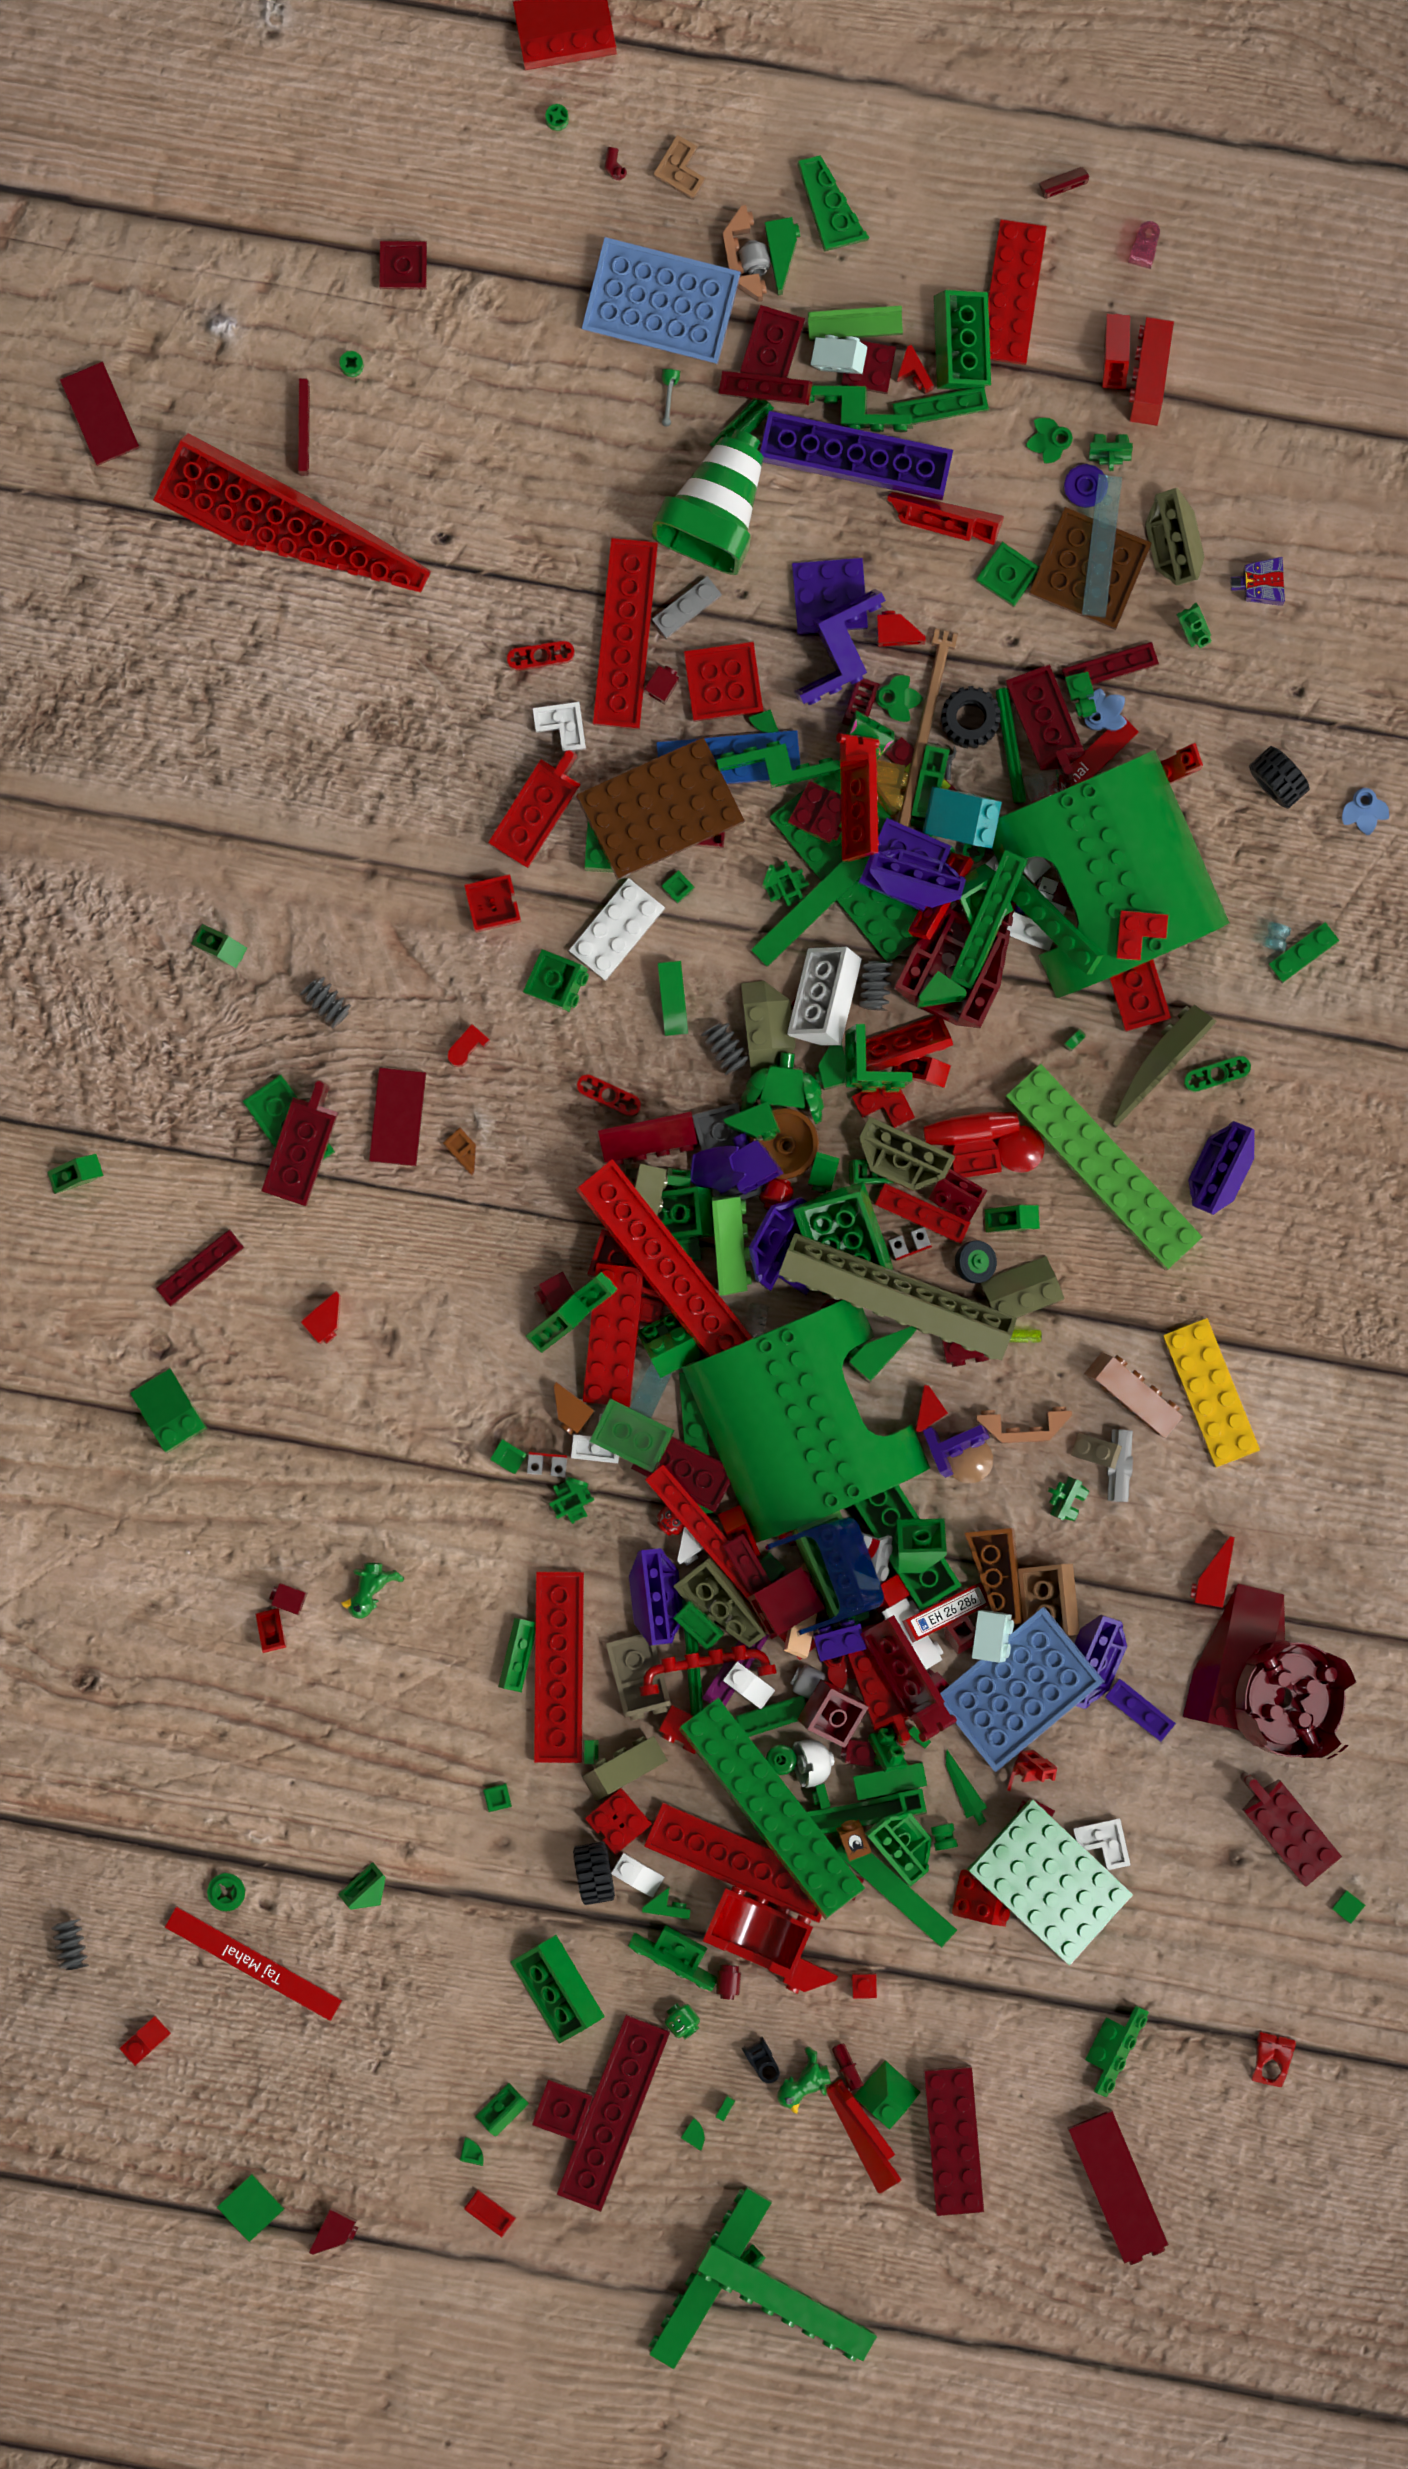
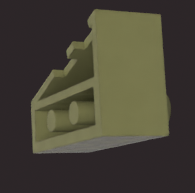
[582,1736,668,1801]

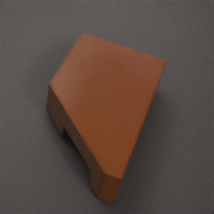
[443,1127,476,1176]

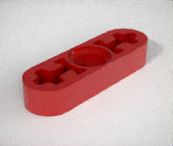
[507,641,575,671]
[577,1074,641,1117]

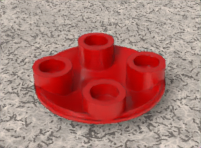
[997,1125,1044,1173]

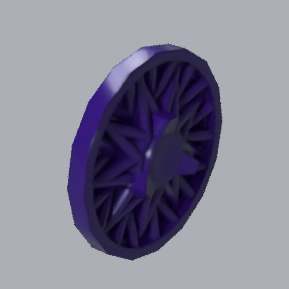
[1064,464,1108,508]

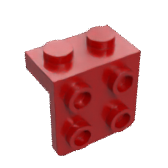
[952,1869,1010,1927]

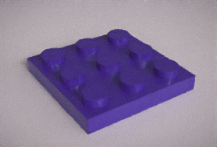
[792,558,868,634]
[858,818,952,912]

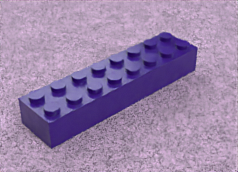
[760,411,953,501]

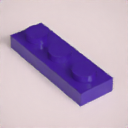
[1105,1679,1176,1742]

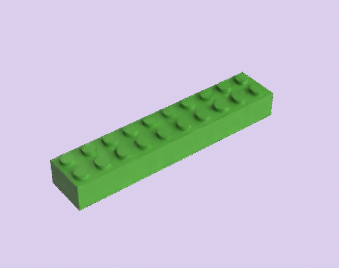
[1005,1064,1203,1271]

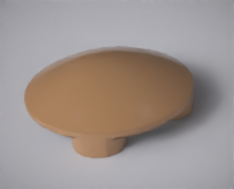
[947,1442,993,1484]

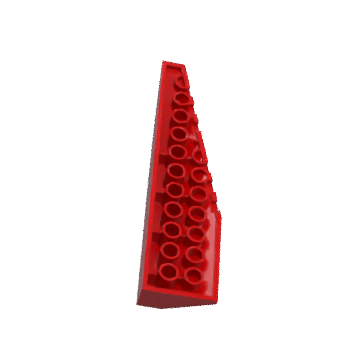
[153,433,432,593]

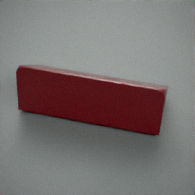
[1039,167,1089,199]

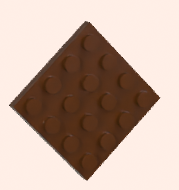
[1029,507,1152,630]

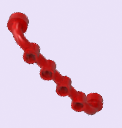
[639,1645,777,1696]

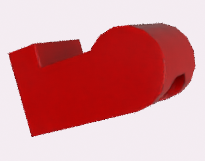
[447,1024,490,1067]

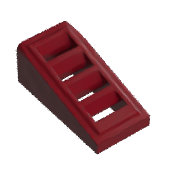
[842,678,880,726]

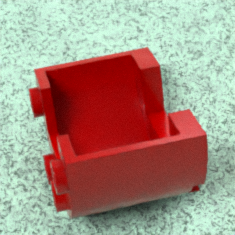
[703,1886,813,1980]

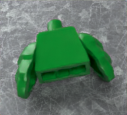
[740,1052,824,1124]

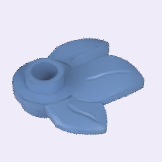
[1085,688,1127,731]
[1342,788,1389,835]

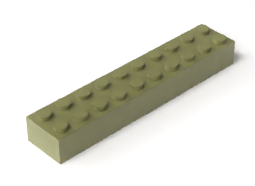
[778,1233,1017,1360]

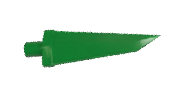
[946,1749,988,1826]

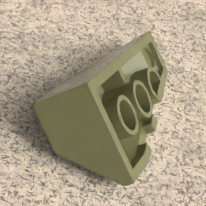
[674,1556,768,1647]

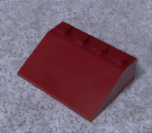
[598,1112,697,1166]

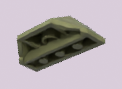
[1145,488,1205,586]
[741,981,796,1076]
[859,1117,955,1191]

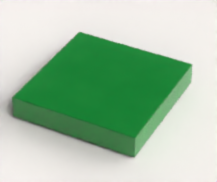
[975,541,1040,607]
[217,2174,285,2242]

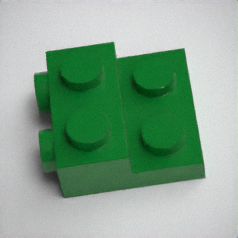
[523,949,589,1012]

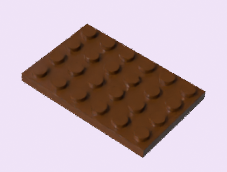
[576,737,745,880]

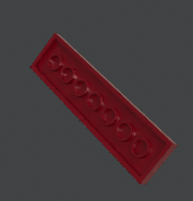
[556,2015,670,2212]

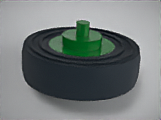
[955,1240,997,1283]

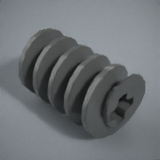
[859,961,893,1011]
[300,976,351,1029]
[701,1023,749,1075]
[51,1919,89,1970]

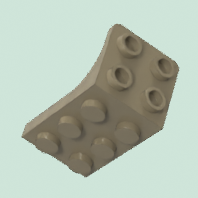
[606,1634,671,1721]

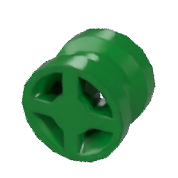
[545,104,569,131]
[339,351,364,378]

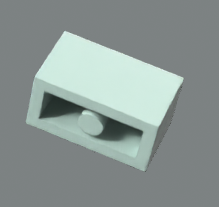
[811,335,867,374]
[972,1610,1014,1663]

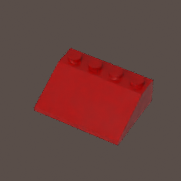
[513,0,617,71]

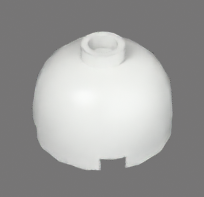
[792,1739,834,1788]

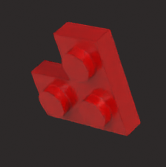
[1116,911,1168,960]
[852,1088,915,1128]

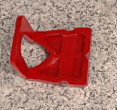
[1251,2032,1296,2087]

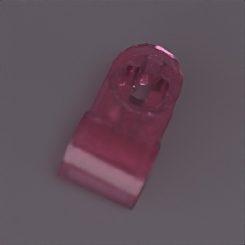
[1128,221,1160,269]

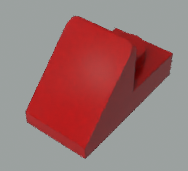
[897,344,934,394]
[255,1608,287,1653]
[119,2016,171,2066]

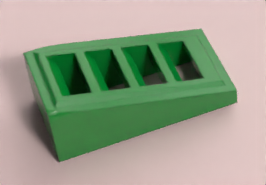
[849,1160,896,1185]

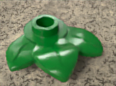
[1026,418,1073,464]
[876,675,923,722]

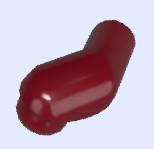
[604,147,627,181]

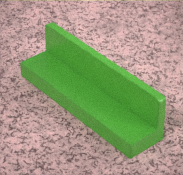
[808,306,903,341]

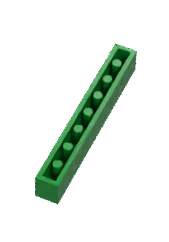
[648,2186,772,2369]
[695,2241,877,2362]

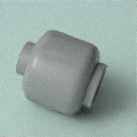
[738,240,771,276]
[790,1665,825,1700]

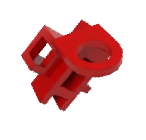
[1007,1750,1057,1792]

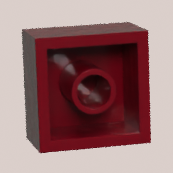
[797,1679,869,1748]

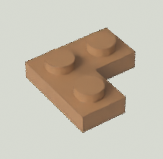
[653,135,705,200]

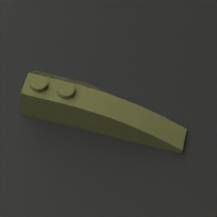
[1112,1004,1217,1128]

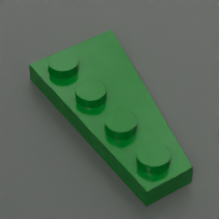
[797,155,869,252]

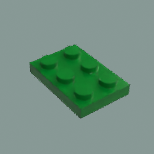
[589,1399,675,1472]

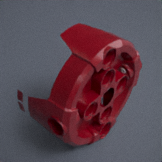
[1234,1640,1356,1759]

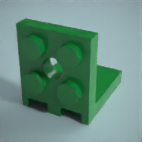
[845,1024,912,1093]

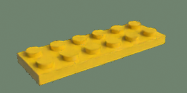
[1163,1318,1260,1468]

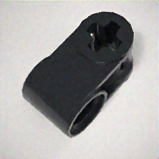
[742,2036,780,2083]

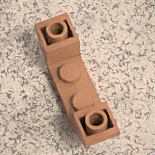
[723,205,767,302]
[976,1407,1072,1444]

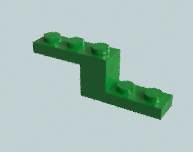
[809,386,913,432]
[716,741,840,789]
[526,1272,617,1353]

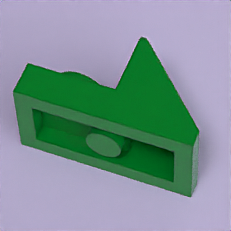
[642,1886,691,1919]

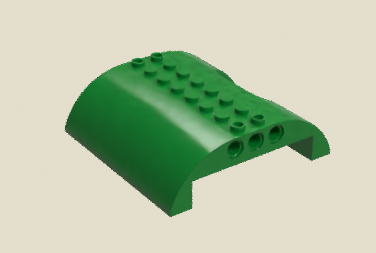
[992,750,1230,998]
[682,1299,930,1543]

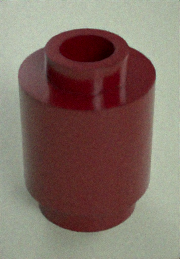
[716,1965,741,2000]

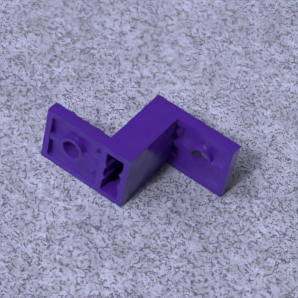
[794,589,886,705]

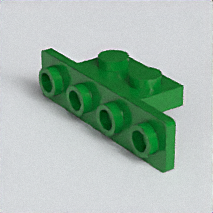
[628,1926,717,1992]
[1085,2006,1149,2097]

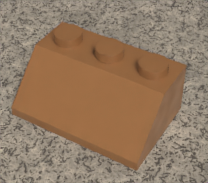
[1018,1564,1080,1636]

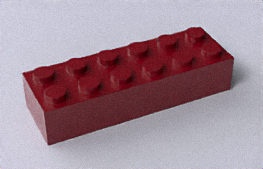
[924,2066,984,2216]

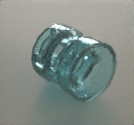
[1263,922,1292,952]

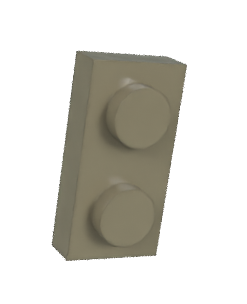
[1071,1433,1122,1469]

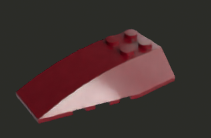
[895,899,1016,1028]
[1183,1584,1286,1731]

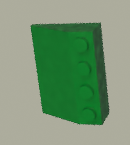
[793,1182,893,1295]

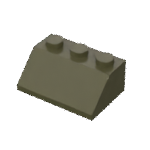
[624,1164,668,1216]
[980,1256,1065,1318]

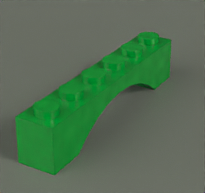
[807,1788,927,1835]

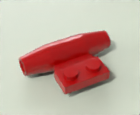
[923,1112,1020,1178]

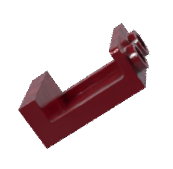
[748,1567,825,1639]

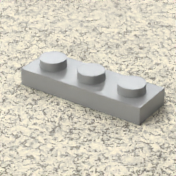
[652,576,722,639]

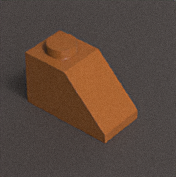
[554,1382,595,1435]

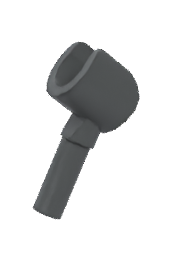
[944,746,956,780]

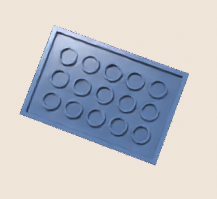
[582,237,741,364]
[940,1607,1105,1772]

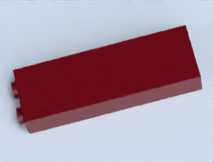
[1068,2109,1169,2265]

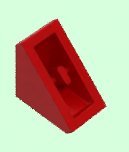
[915,1385,948,1433]

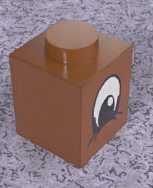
[836,1820,872,1861]

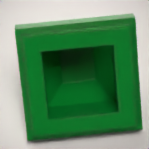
[740,2244,766,2268]

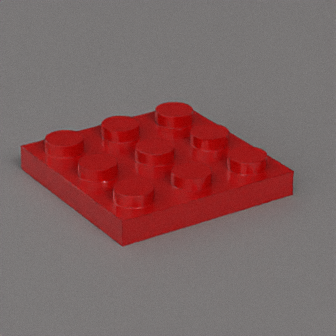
[684,642,763,722]

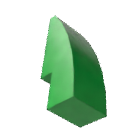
[911,743,950,818]
[658,961,689,1036]
[853,1762,927,1800]

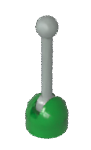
[661,369,681,427]

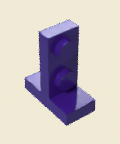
[923,1425,990,1478]

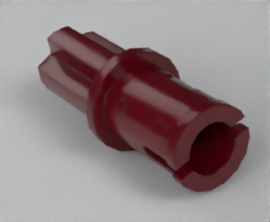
[832,2043,864,2092]

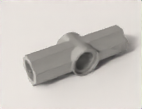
[1107,1429,1133,1502]

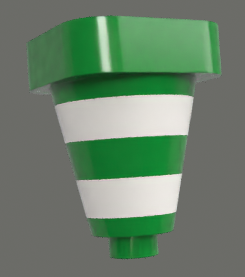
[652,430,764,575]

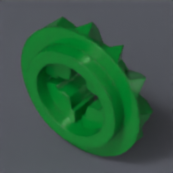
[207,1873,246,1912]

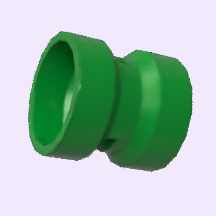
[931,1823,958,1851]

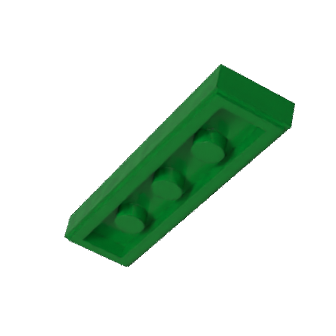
[892,387,989,425]

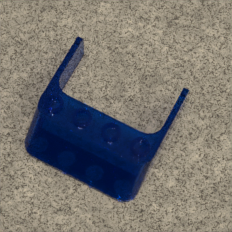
[765,1517,884,1636]

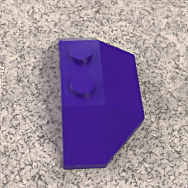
[869,848,966,908]
[1188,1121,1255,1215]
[749,1198,807,1291]
[629,1548,682,1646]
[1074,1615,1127,1709]

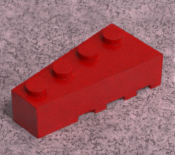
[1129,317,1174,426]

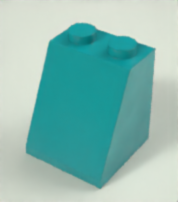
[922,787,1002,848]

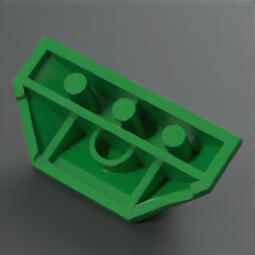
[865,1810,931,1887]

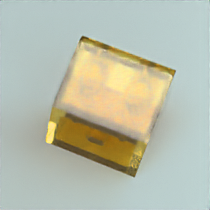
[877,760,908,818]

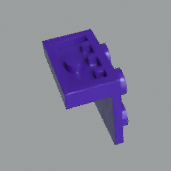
[813,1618,866,1662]

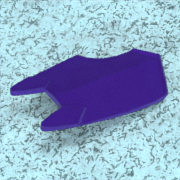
[691,1146,747,1194]

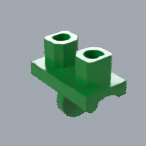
[1089,434,1133,471]
[1176,603,1212,648]
[1047,1476,1089,1521]
[868,1727,908,1773]

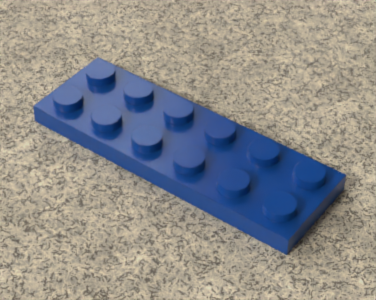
[657,730,800,784]

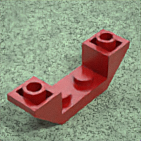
[1160,743,1203,784]

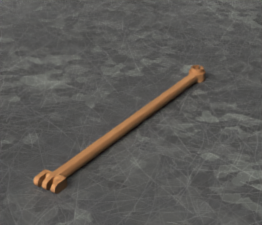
[898,628,958,827]

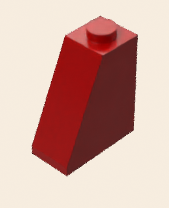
[1102,314,1130,389]

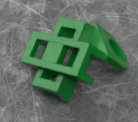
[762,861,809,906]
[549,1476,595,1524]

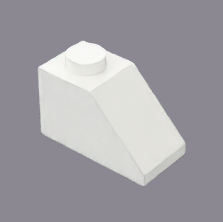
[723,1661,775,1709]
[611,1853,665,1898]

